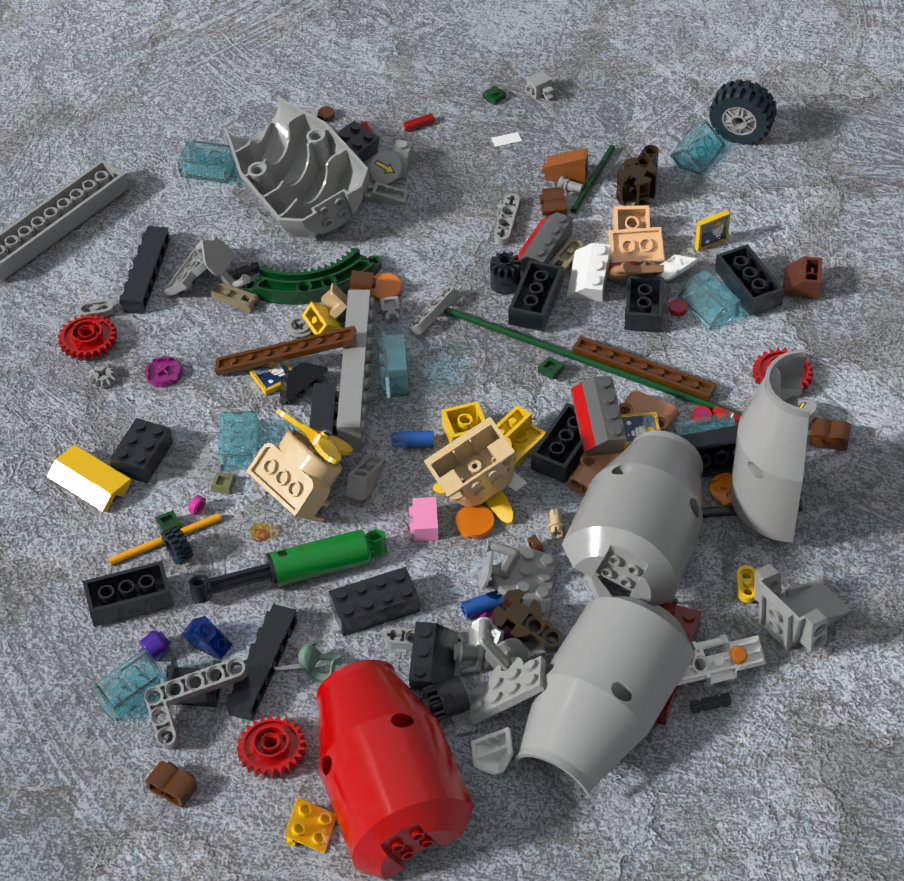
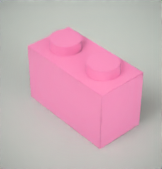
[409,497,439,542]

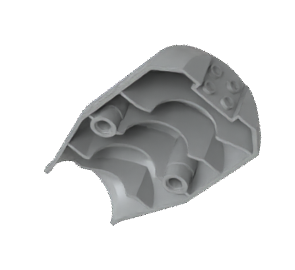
[222,96,369,237]
[730,349,810,543]
[562,430,703,606]
[514,596,695,794]

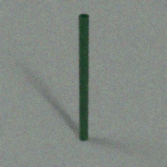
[570,145,615,214]

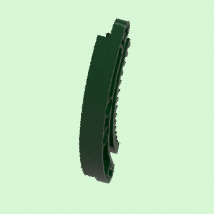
[243,248,382,305]

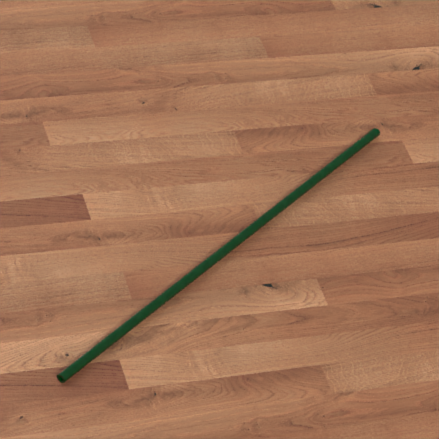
[444,307,742,415]

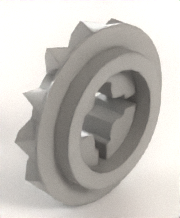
[285,316,313,339]
[88,364,118,388]

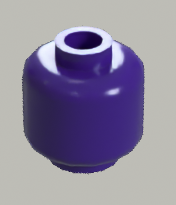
[139,631,171,661]

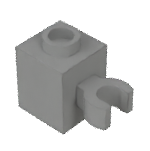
[526,71,554,100]

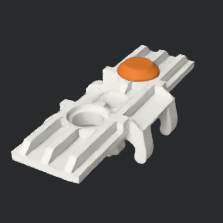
[677,634,766,687]

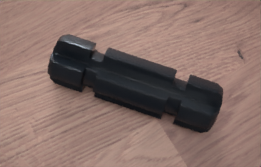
[228,262,260,280]
[689,693,731,713]

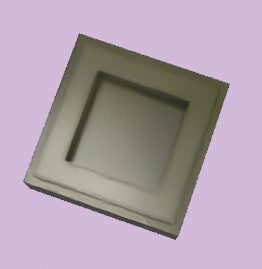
[211,473,236,494]

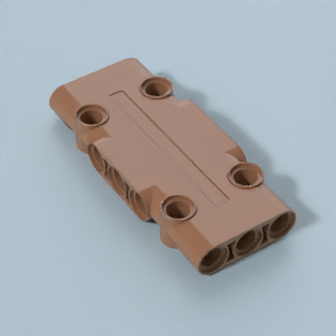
[567,390,679,495]

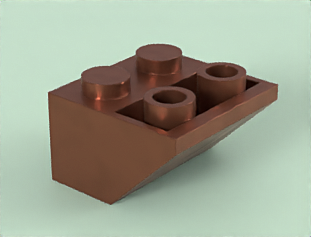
[783,256,823,299]

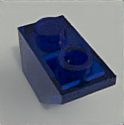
[181,616,233,660]

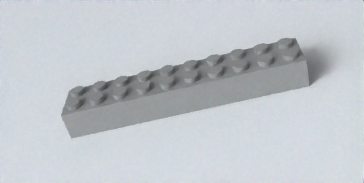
[0,159,129,282]
[337,290,375,453]

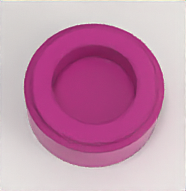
[188,495,206,515]

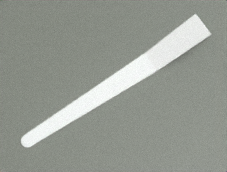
[275,655,340,670]

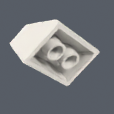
[567,243,610,302]

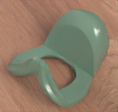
[298,645,342,682]

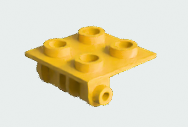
[284,797,336,854]

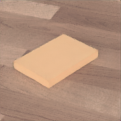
[608,227,665,264]

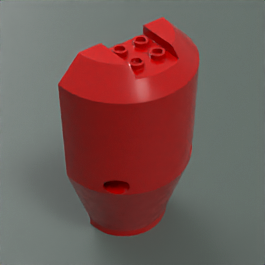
[316,660,474,880]

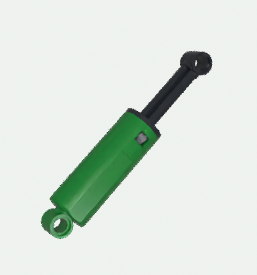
[189,530,387,603]

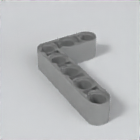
[144,658,248,750]

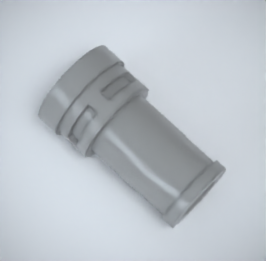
[557,176,584,194]

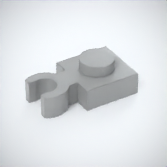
[380,296,400,324]

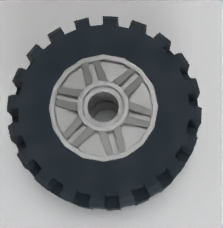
[709,79,777,145]

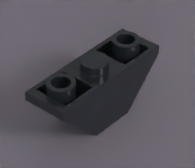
[279,362,328,405]

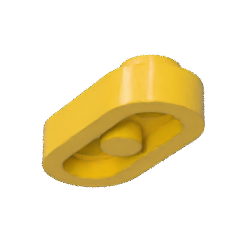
[736,565,756,603]

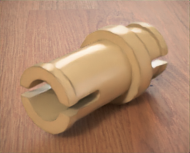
[549,508,564,539]

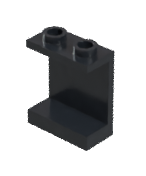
[166,657,222,707]

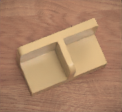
[321,282,348,319]

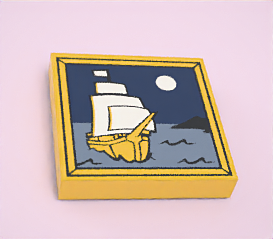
[695,210,731,251]
[248,360,292,396]
[621,412,660,449]

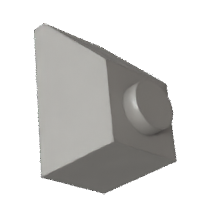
[392,140,414,179]

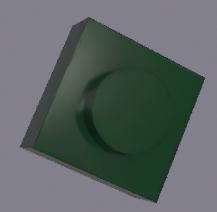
[483,86,506,105]
[538,356,564,380]
[155,510,182,532]

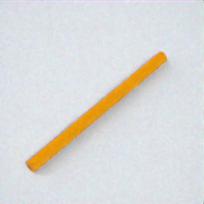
[108,513,221,566]

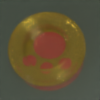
[250,522,270,542]

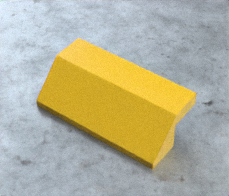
[496,405,546,469]
[47,445,133,512]

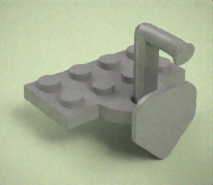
[162,237,251,297]
[478,540,556,622]
[469,617,546,725]

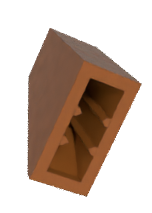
[542,148,588,185]

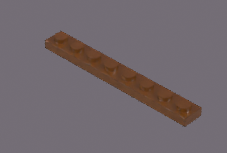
[215,326,357,376]
[572,336,716,401]

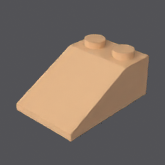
[613,205,650,230]

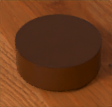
[318,106,335,121]
[527,535,544,552]

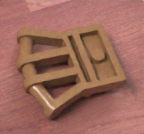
[608,262,664,282]

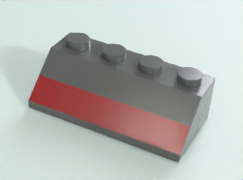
[518,212,573,271]
[570,376,627,454]

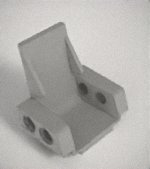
[754,564,851,653]

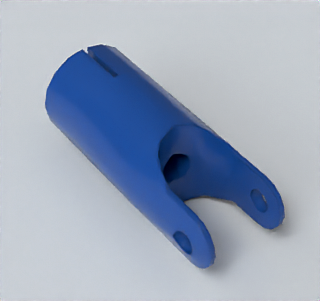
[390,430,434,448]
[460,590,505,619]

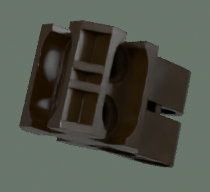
[616,145,659,206]
[492,589,562,653]

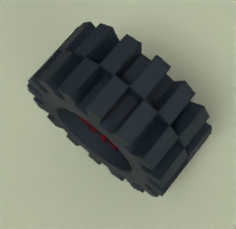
[161,525,193,564]

